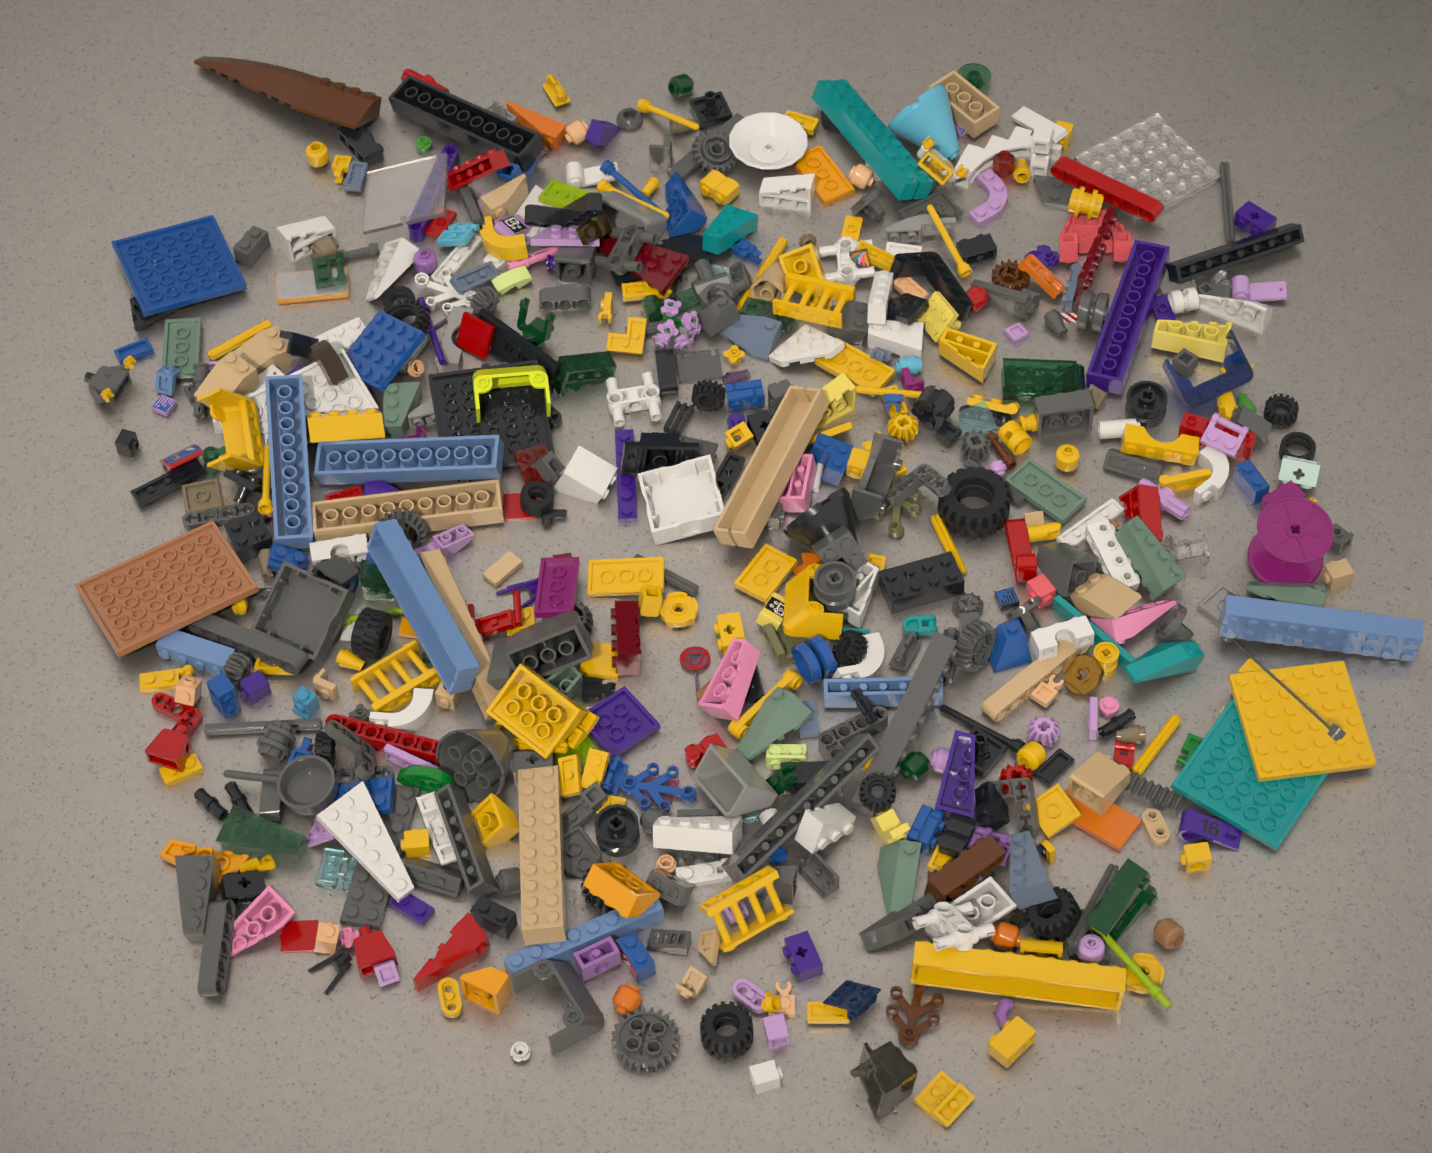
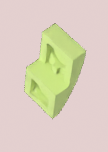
[491,266,533,295]

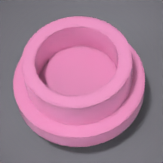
[1099,696,1119,716]

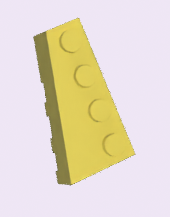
[1151,320,1233,362]
[815,373,856,432]

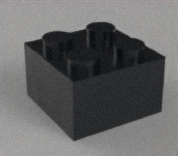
[224,511,273,563]

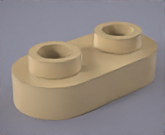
[1141,808,1170,846]

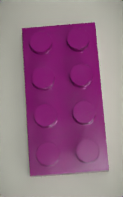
[534,557,580,618]

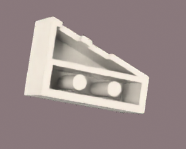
[277,216,338,264]

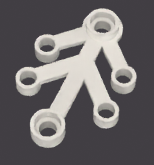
[415,268,476,315]

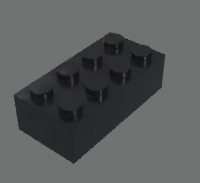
[878,551,965,614]

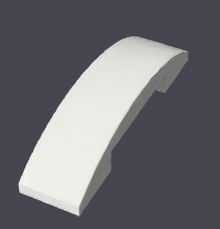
[416,791,457,866]

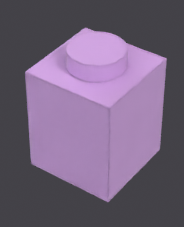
[763,1014,789,1050]

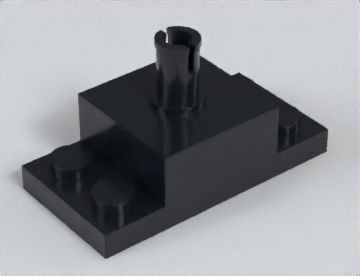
[620,432,699,476]

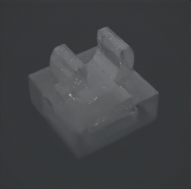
[1210,269,1231,286]

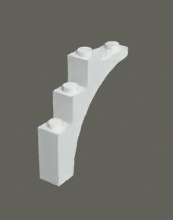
[952,126,1062,189]

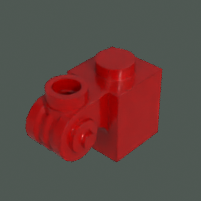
[684,733,727,768]

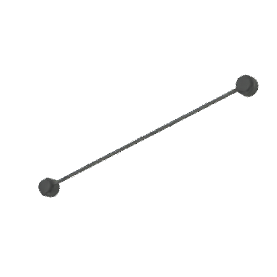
[1221,636,1346,742]

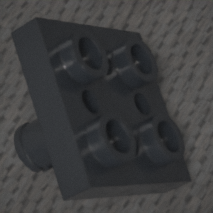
[689,91,732,128]
[223,468,272,504]
[969,726,1008,777]

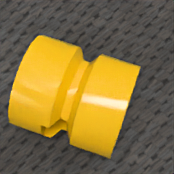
[998,420,1032,455]
[1093,642,1119,678]

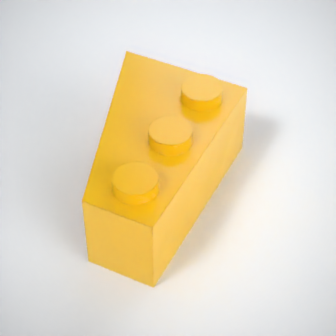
[939,327,997,383]

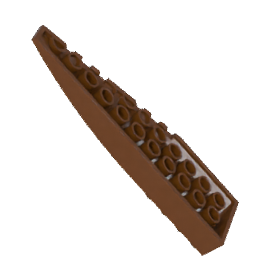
[194,56,382,129]

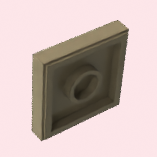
[181,478,223,513]

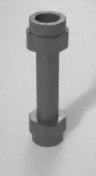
[336,243,380,262]

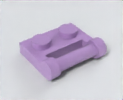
[1200,412,1250,459]

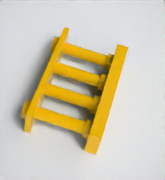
[772,272,856,329]
[350,640,441,713]
[698,865,794,953]

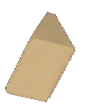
[1024,511,1044,526]

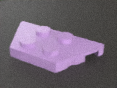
[531,225,599,246]

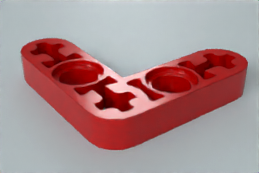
[151,692,203,739]

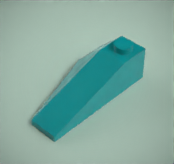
[1124,639,1205,683]

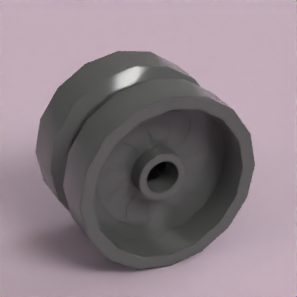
[1076,289,1110,333]
[813,561,856,612]

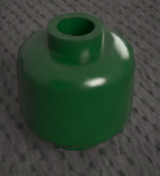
[668,74,694,98]
[900,751,930,781]

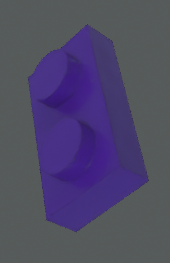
[389,894,435,927]

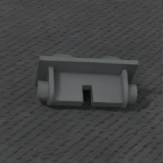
[888,631,922,672]

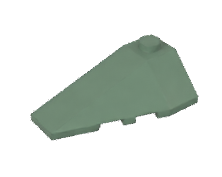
[1245,581,1330,607]
[735,687,813,761]

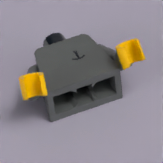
[84,356,137,407]

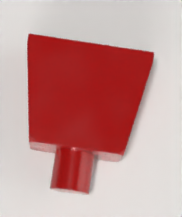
[145,724,192,773]
[353,925,398,978]

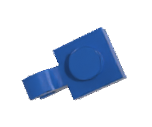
[731,238,762,264]
[286,737,314,764]

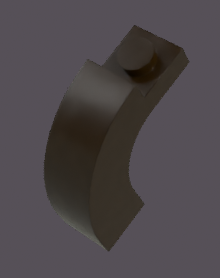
[576,210,612,246]
[307,340,349,386]

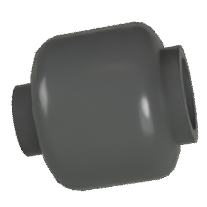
[640,808,669,834]
[495,867,521,895]

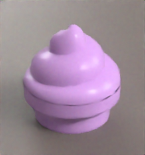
[988,460,1007,480]

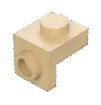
[312,668,339,701]
[675,965,709,999]

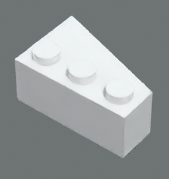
[759,174,815,213]
[868,320,924,358]
[831,562,879,628]
[795,803,856,854]

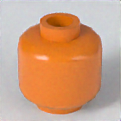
[990,922,1022,952]
[612,983,643,1016]

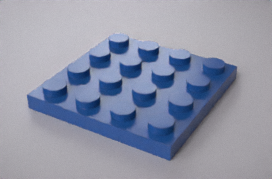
[346,310,427,392]

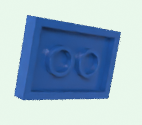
[335,776,395,815]

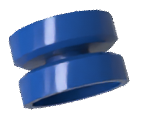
[791,634,837,685]

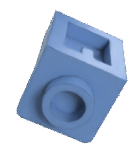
[155,365,180,396]

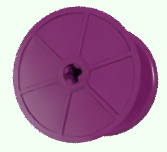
[1247,496,1334,583]

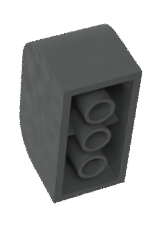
[504,611,594,677]

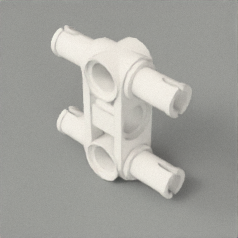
[819,236,875,286]
[606,372,662,427]
[912,902,995,951]

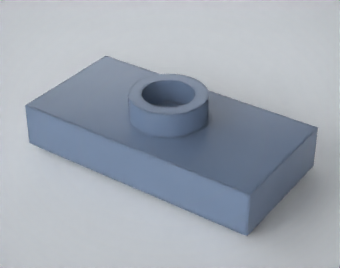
[344,161,369,192]
[799,700,820,739]

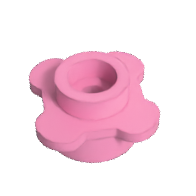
[338,927,360,949]

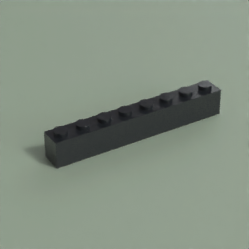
[1166,223,1305,283]

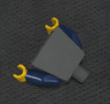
[311,557,362,593]

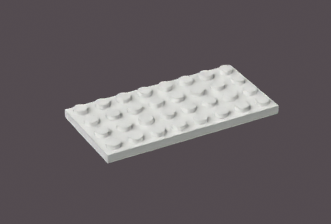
[216,349,379,474]

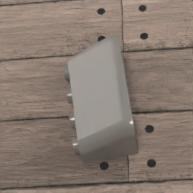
[596,191,667,244]
[694,744,778,817]

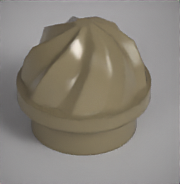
[799,233,816,247]

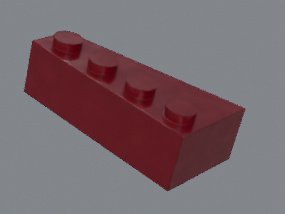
[610,601,641,676]

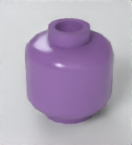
[413,248,438,275]

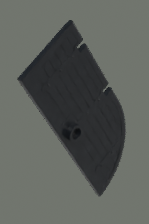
[604,235,731,286]

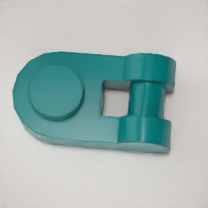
[902,615,938,637]

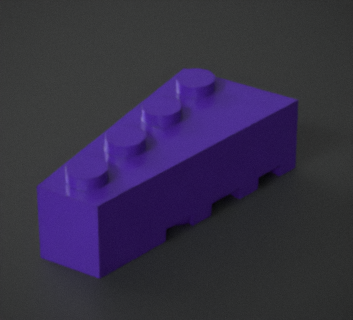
[935,730,975,819]

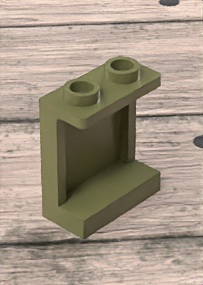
[764,623,808,666]

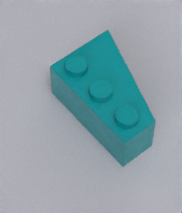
[702,204,758,255]

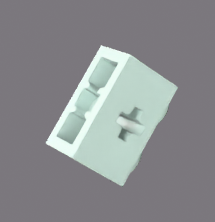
[1278,455,1321,489]

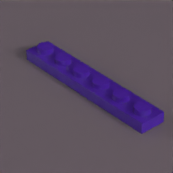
[615,429,637,524]

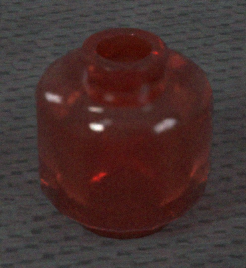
[992,150,1016,178]

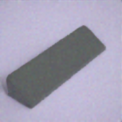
[487,636,512,690]

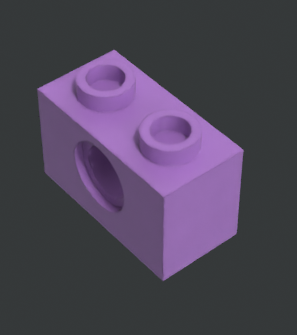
[573,936,621,981]

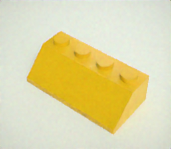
[305,408,385,443]

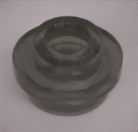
[1008,908,1028,929]

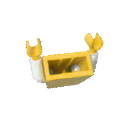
[917,136,969,186]

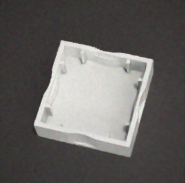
[638,455,724,545]

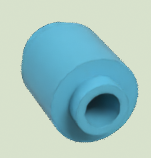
[894,356,922,376]

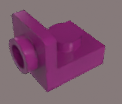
[900,367,924,391]

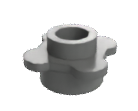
[349,704,372,722]

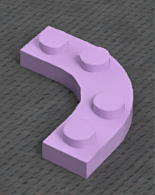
[968,168,1007,227]

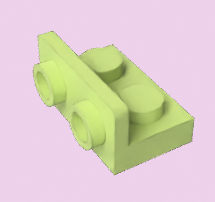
[766,744,806,770]

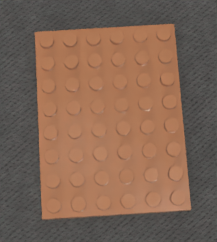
[75,521,259,658]

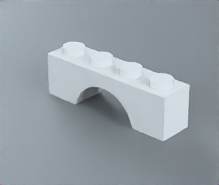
[867,270,893,324]

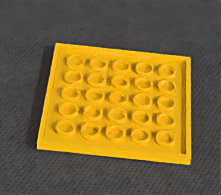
[1228,661,1377,782]

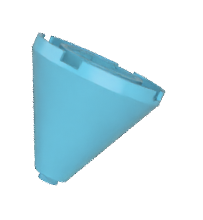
[888,84,960,161]

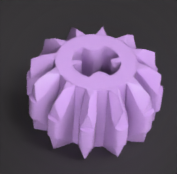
[1026,714,1061,748]

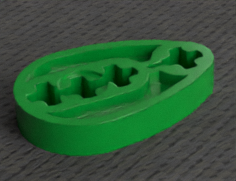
[396,766,453,793]

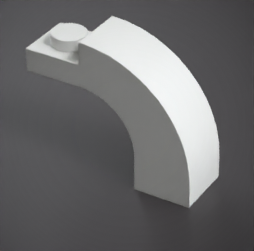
[1193,446,1229,505]
[832,632,884,679]
[369,688,436,733]

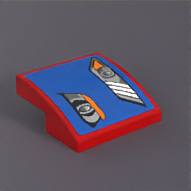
[160,444,204,472]

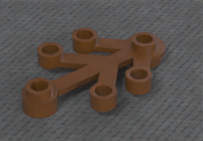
[886,984,944,1046]

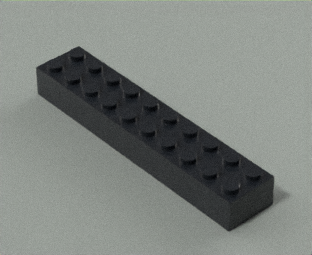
[388,75,545,171]

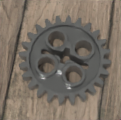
[611,1007,680,1073]

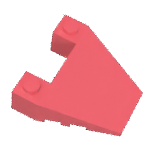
[1058,209,1132,263]

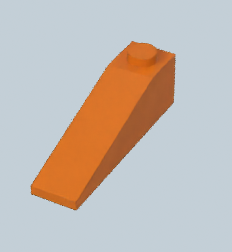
[506,101,567,150]

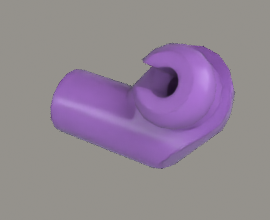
[995,998,1014,1028]

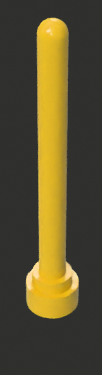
[637,98,699,130]
[597,179,670,219]
[927,204,973,278]
[855,386,939,398]
[258,444,273,515]

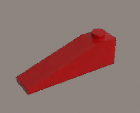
[413,913,490,992]

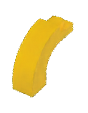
[479,216,529,261]

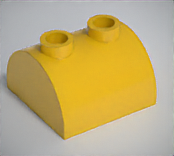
[1019,937,1063,960]

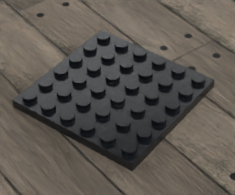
[428,360,555,467]

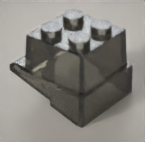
[850,1041,918,1121]

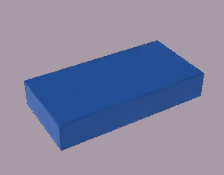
[114,337,154,365]

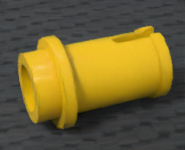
[640,177,660,198]

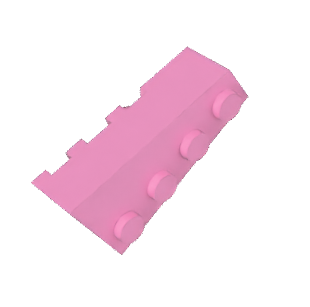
[698,638,760,721]

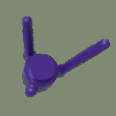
[496,577,539,608]

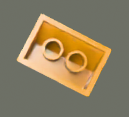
[583,862,661,919]

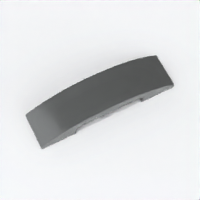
[562,781,608,834]

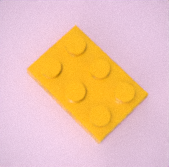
[734,543,798,604]

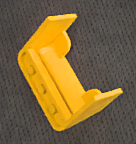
[197,388,264,472]
[783,563,843,640]

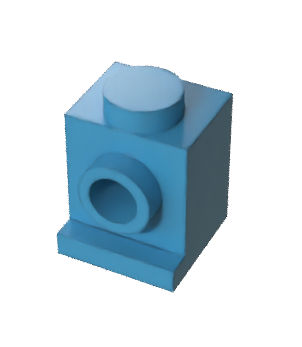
[292,685,320,719]

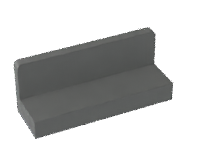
[1103,448,1165,484]
[404,857,464,898]

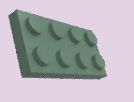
[162,317,202,379]
[1005,458,1087,524]

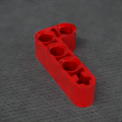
[1005,518,1037,583]

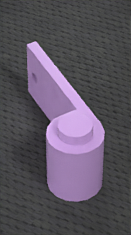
[1231,275,1287,302]

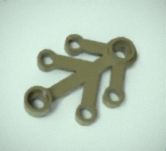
[874,475,922,538]

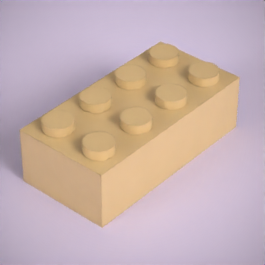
[928,70,1000,138]

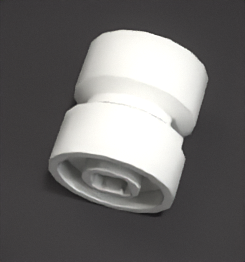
[1168,287,1199,314]

